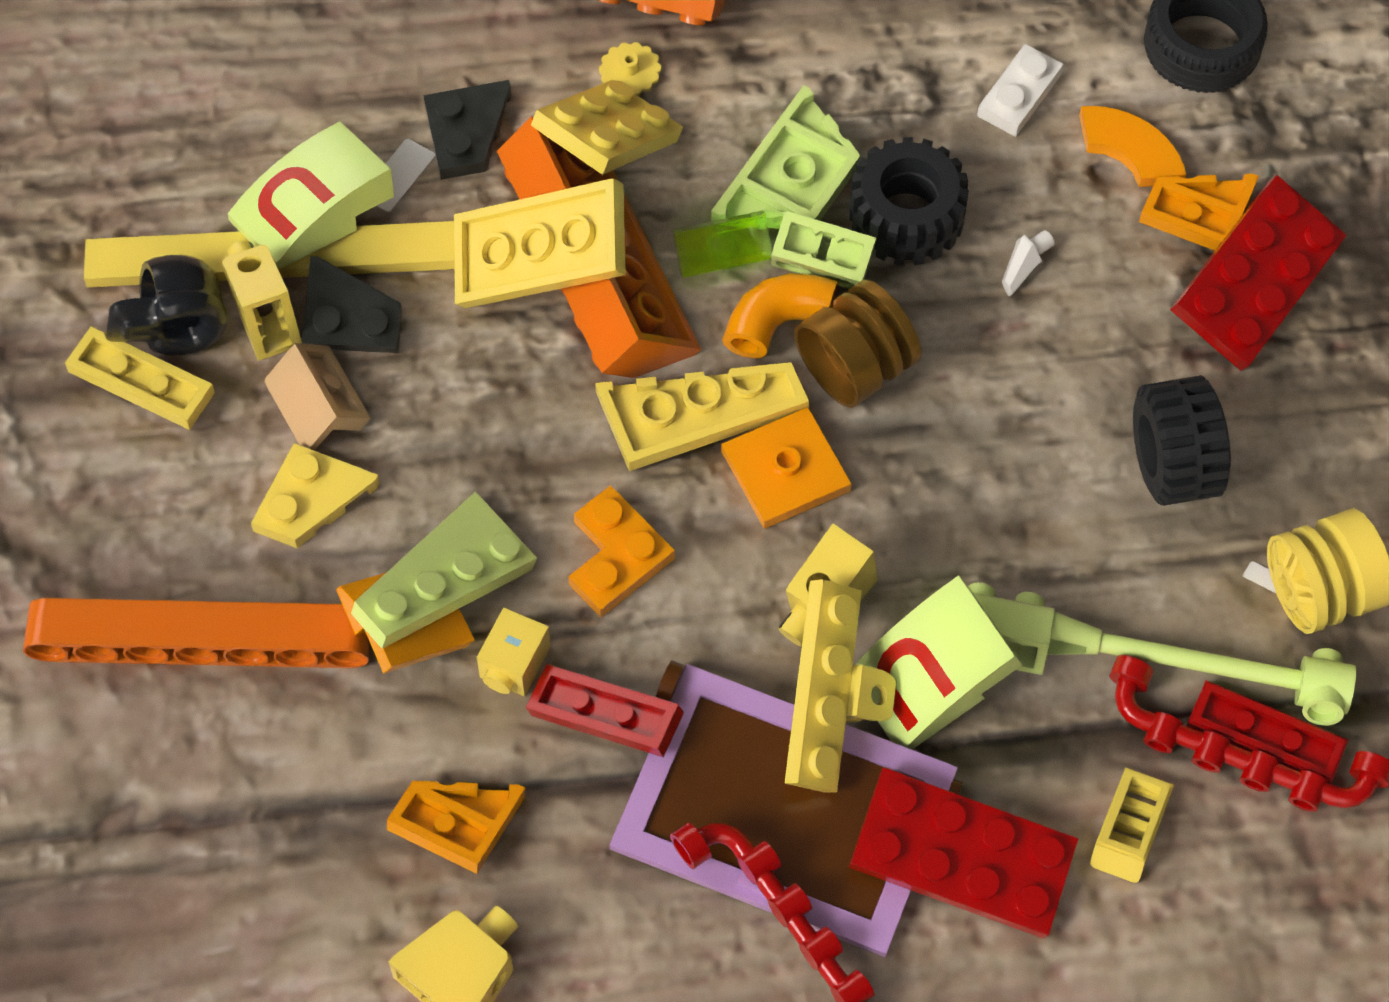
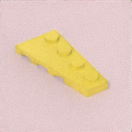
[595,362,809,471]

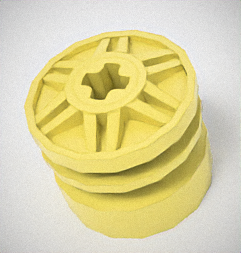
[1267,508,1389,634]

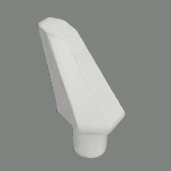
[1002,230,1055,296]

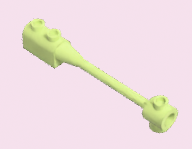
[968,582,1356,725]

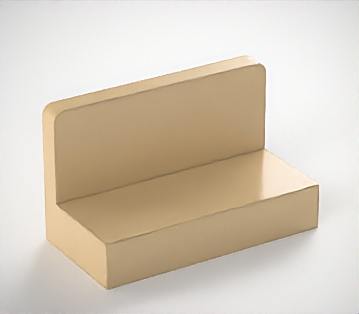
[264,343,371,451]

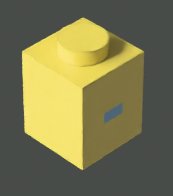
[476,607,551,697]

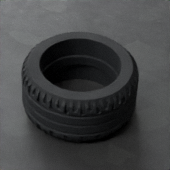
[1144,0,1268,93]

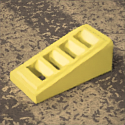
[1090,767,1174,883]

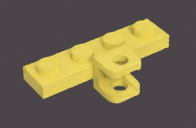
[785,579,896,793]

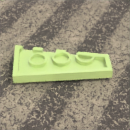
[351,491,537,649]

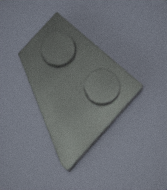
[423,80,511,180]
[302,256,403,354]

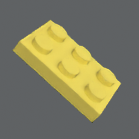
[531,80,683,175]

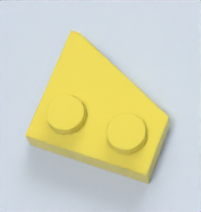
[251,443,380,548]

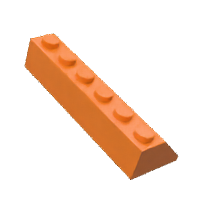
[497,116,701,378]

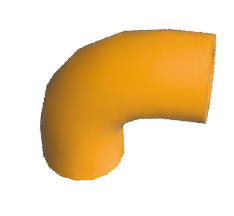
[722,273,839,358]

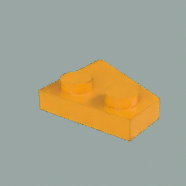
[1139,173,1259,250]
[387,780,526,874]

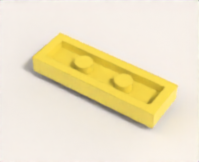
[65,326,215,430]

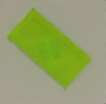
[672,210,772,278]

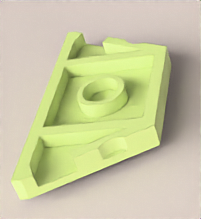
[711,85,861,229]

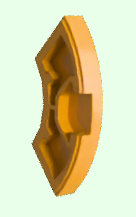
[1079,106,1187,187]

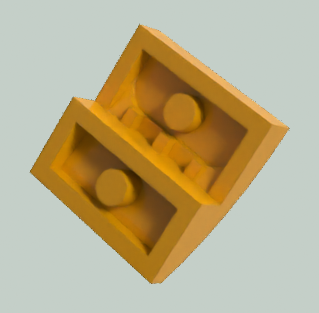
[336,573,475,674]

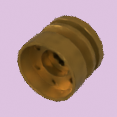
[794,279,921,408]

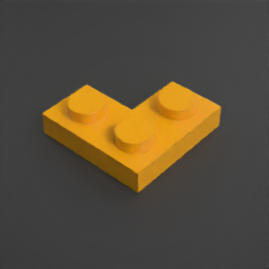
[568,485,675,618]

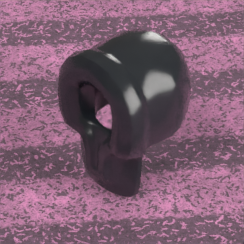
[104,255,227,355]

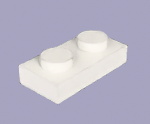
[977,44,1064,137]

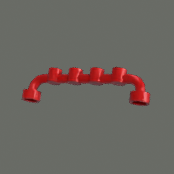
[1109,655,1389,812]
[670,823,875,1002]

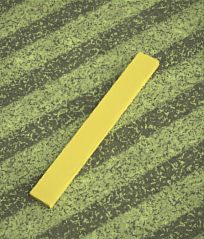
[84,221,455,288]

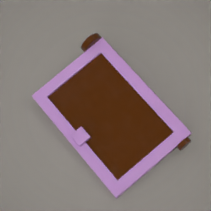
[609,660,963,957]

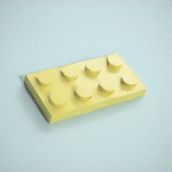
[454,178,626,308]

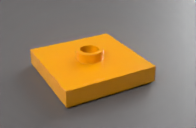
[721,407,852,529]

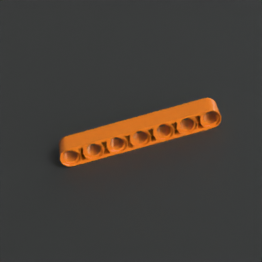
[23,598,370,668]

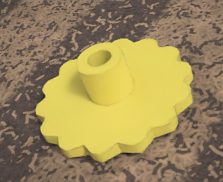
[599,42,662,96]

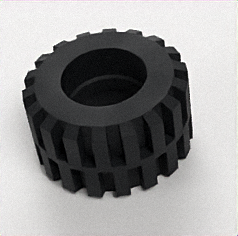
[849,137,969,265]
[1133,375,1231,506]

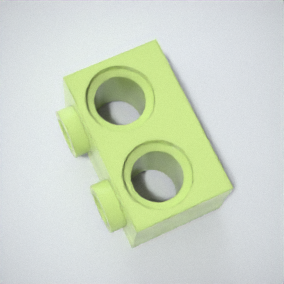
[771,210,876,289]

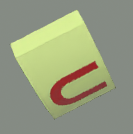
[227,121,394,270]
[855,575,1023,749]

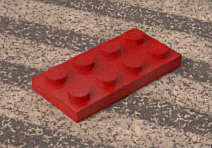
[1170,175,1347,371]
[848,767,1079,939]

